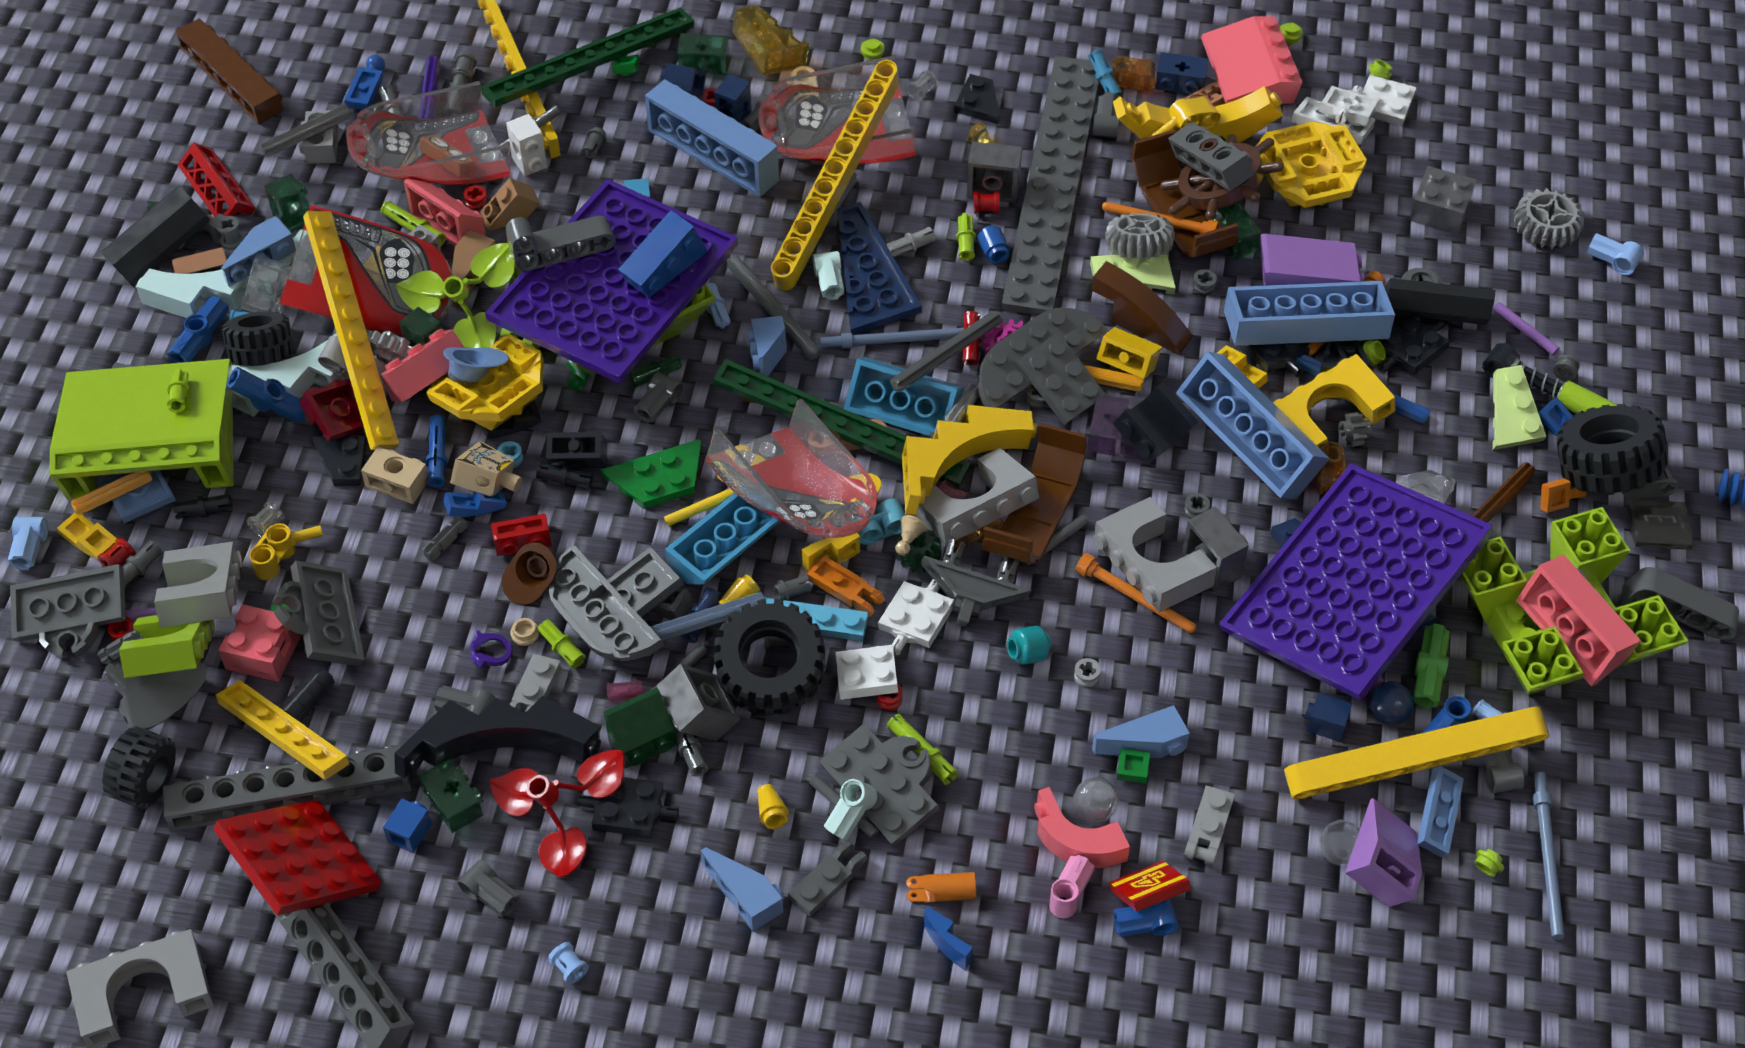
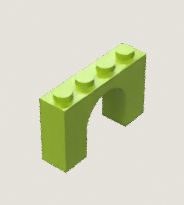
[119,615,215,678]

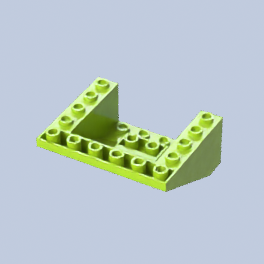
[49,359,234,500]

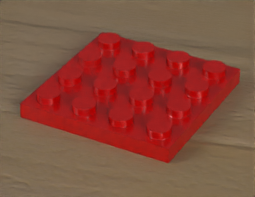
[213,800,382,916]

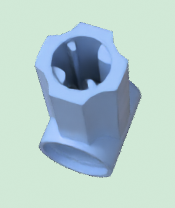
[1587,233,1644,275]
[8,516,48,570]

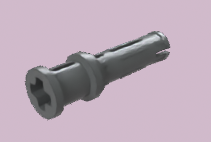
[443,52,477,116]

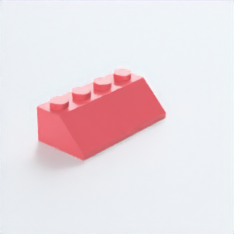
[1516,554,1641,687]

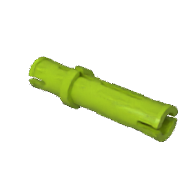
[381,200,446,247]
[887,714,958,785]

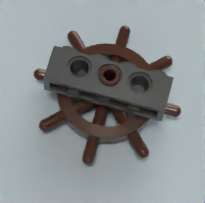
[1160,122,1284,220]

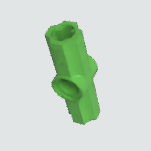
[1413,624,1450,710]

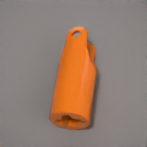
[906,872,976,902]

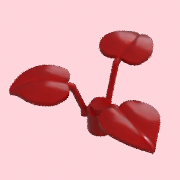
[490,750,625,878]

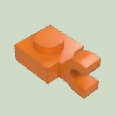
[1540,478,1587,513]

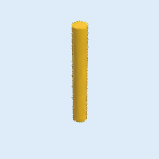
[664,485,741,527]

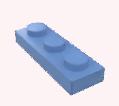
[1417,765,1464,858]

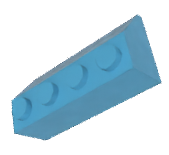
[844,357,964,436]
[665,484,781,584]

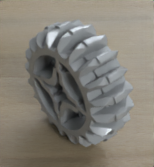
[1514,188,1584,250]
[1105,212,1175,260]

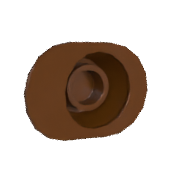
[501,542,557,605]

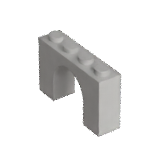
[913,448,1039,545]
[1094,497,1217,612]
[154,542,242,627]
[66,929,214,1048]

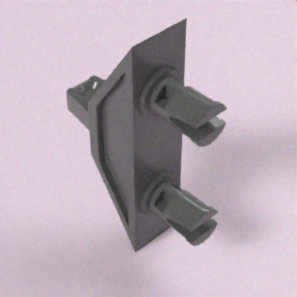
[921,539,1032,627]

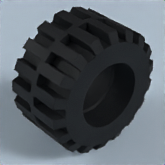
[222,312,294,366]
[102,726,176,809]

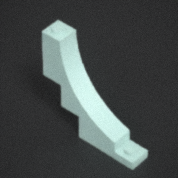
[136,229,313,318]
[232,333,368,417]

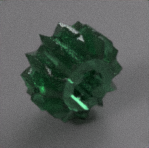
[895,530,942,573]

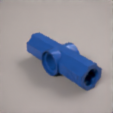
[167,296,229,363]
[226,366,306,424]

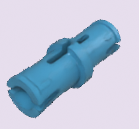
[1088,49,1122,97]

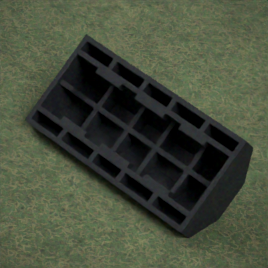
[101,186,211,287]
[1384,278,1496,325]

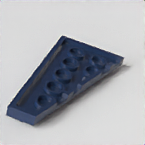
[837,202,922,335]

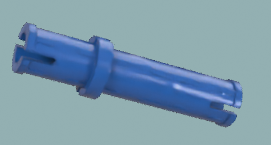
[426,415,448,488]

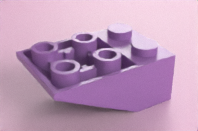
[1345,798,1422,907]

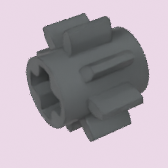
[1338,412,1372,447]

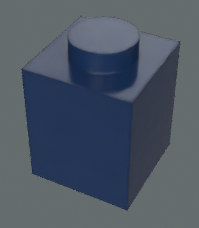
[1304,693,1352,742]

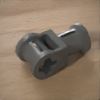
[198,211,244,250]

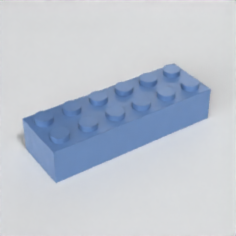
[645,79,779,197]
[1224,281,1395,346]
[1176,352,1329,500]

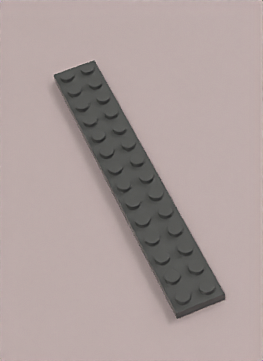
[1001,56,1099,315]

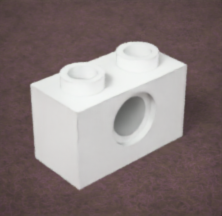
[506,114,547,176]

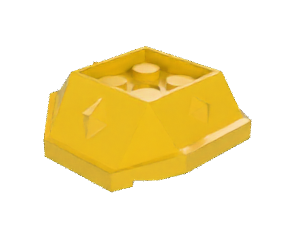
[1256,122,1367,208]
[427,334,544,431]

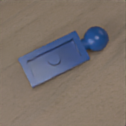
[344,55,385,111]

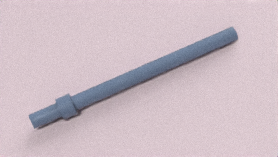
[820,328,964,349]
[1533,772,1564,940]

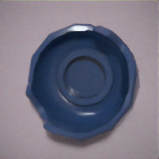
[1366,681,1414,725]

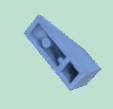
[1092,705,1190,758]
[701,847,785,932]

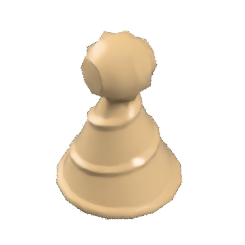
[895,515,927,556]

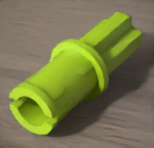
[956,213,976,261]
[167,369,190,413]
[538,619,586,669]

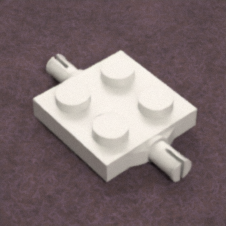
[1319,85,1378,126]
[878,579,955,655]

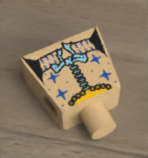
[450,441,522,496]

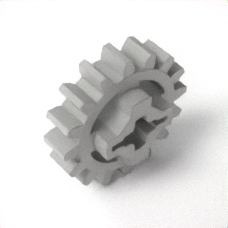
[367,331,412,364]

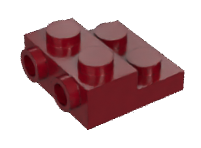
[300,378,365,442]

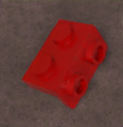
[491,513,552,556]

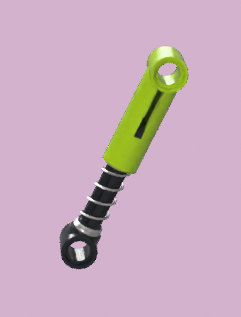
[1482,343,1617,414]

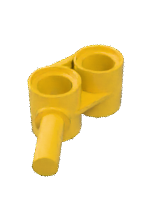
[1151,96,1220,136]
[249,523,323,580]

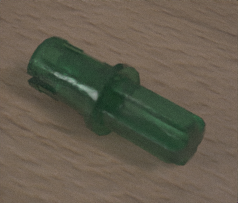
[629,355,682,388]

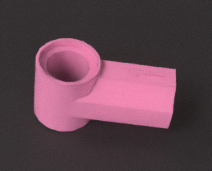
[1049,855,1095,919]

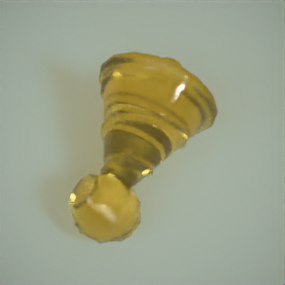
[967,122,999,144]

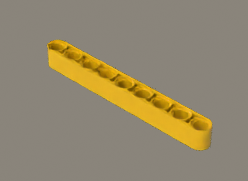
[1284,707,1550,799]

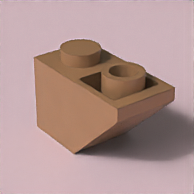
[480,178,540,231]

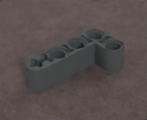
[506,215,616,271]
[1619,567,1739,640]

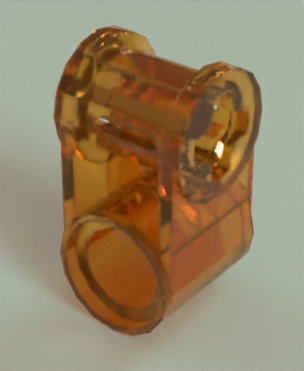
[1111,56,1156,91]
[1317,442,1346,494]

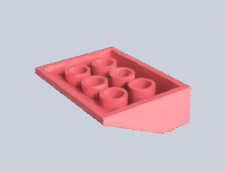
[1201,16,1302,104]

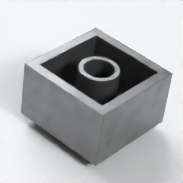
[967,141,1022,204]
[1409,166,1477,234]
[1182,506,1249,592]
[657,664,740,741]

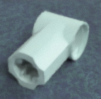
[812,251,844,300]
[824,779,877,841]

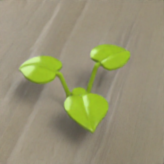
[396,243,515,348]

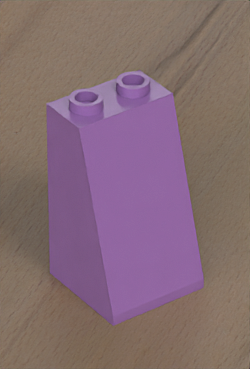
[1261,234,1365,286]

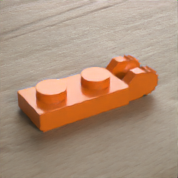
[806,555,885,617]

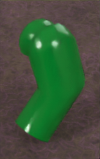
[566,360,589,391]

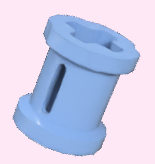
[548,942,589,984]

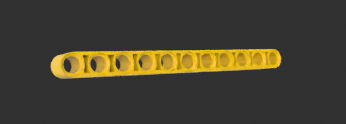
[771,60,899,291]

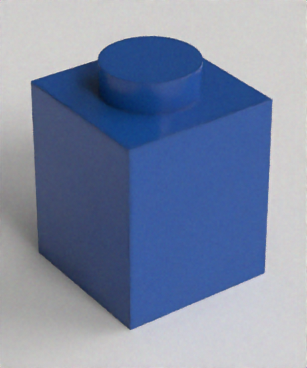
[383,799,432,853]

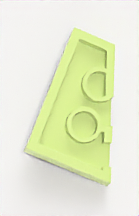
[1090,254,1175,295]
[1493,365,1546,450]

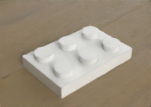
[1291,97,1376,145]

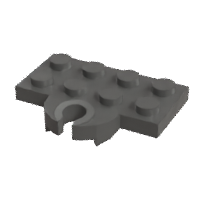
[272,560,365,666]
[10,564,126,659]
[819,724,939,847]

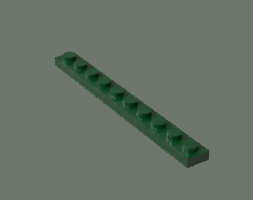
[481,7,694,108]
[713,359,970,489]

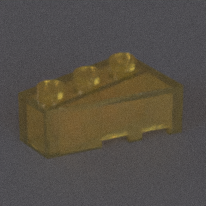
[732,5,809,76]

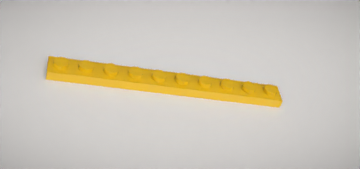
[477,0,560,158]
[303,211,399,450]

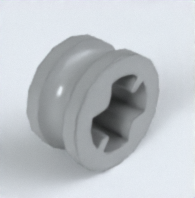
[1074,658,1101,688]

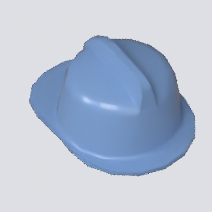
[443,347,508,383]

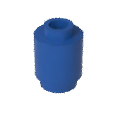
[978,226,1009,264]

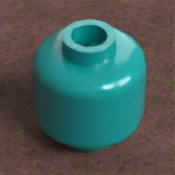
[1007,626,1052,665]

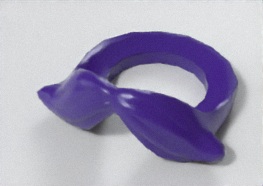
[470,630,512,668]

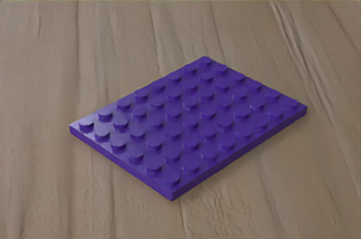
[485,179,738,384]
[1219,464,1494,701]

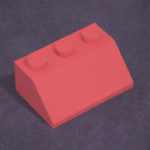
[404,179,486,246]
[380,329,464,401]

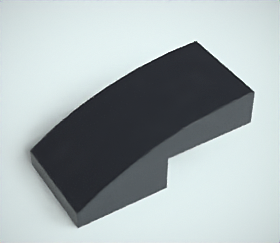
[482,400,541,439]

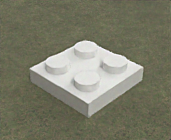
[1362,75,1416,126]
[836,645,898,700]

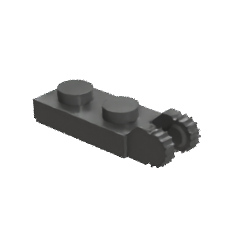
[788,840,867,917]

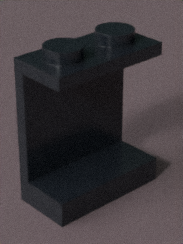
[1113,382,1199,464]

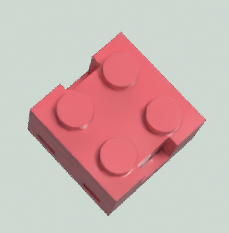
[218,604,301,682]

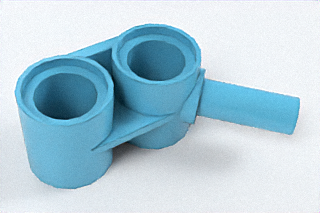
[831,498,905,545]

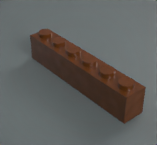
[175,18,283,125]

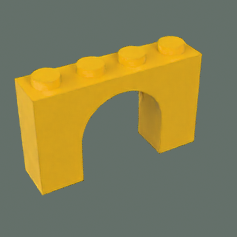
[1273,354,1395,454]

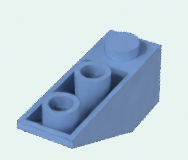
[221,216,296,287]
[747,316,787,377]

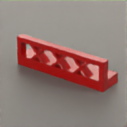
[177,142,256,217]

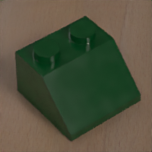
[604,687,677,769]

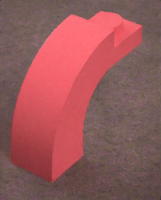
[1034,787,1130,868]

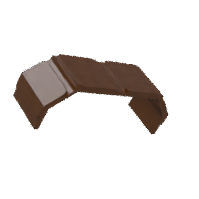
[1131,129,1238,257]
[982,423,1087,563]

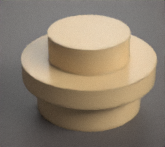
[510,618,539,646]

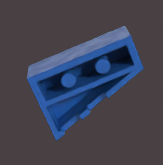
[618,211,708,298]

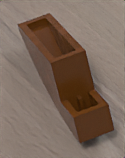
[1091,261,1192,355]

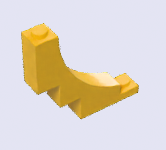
[1113,86,1283,143]
[902,405,1037,515]

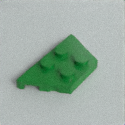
[601,439,702,509]

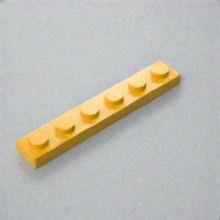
[216,680,349,780]

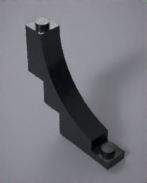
[394,696,601,778]

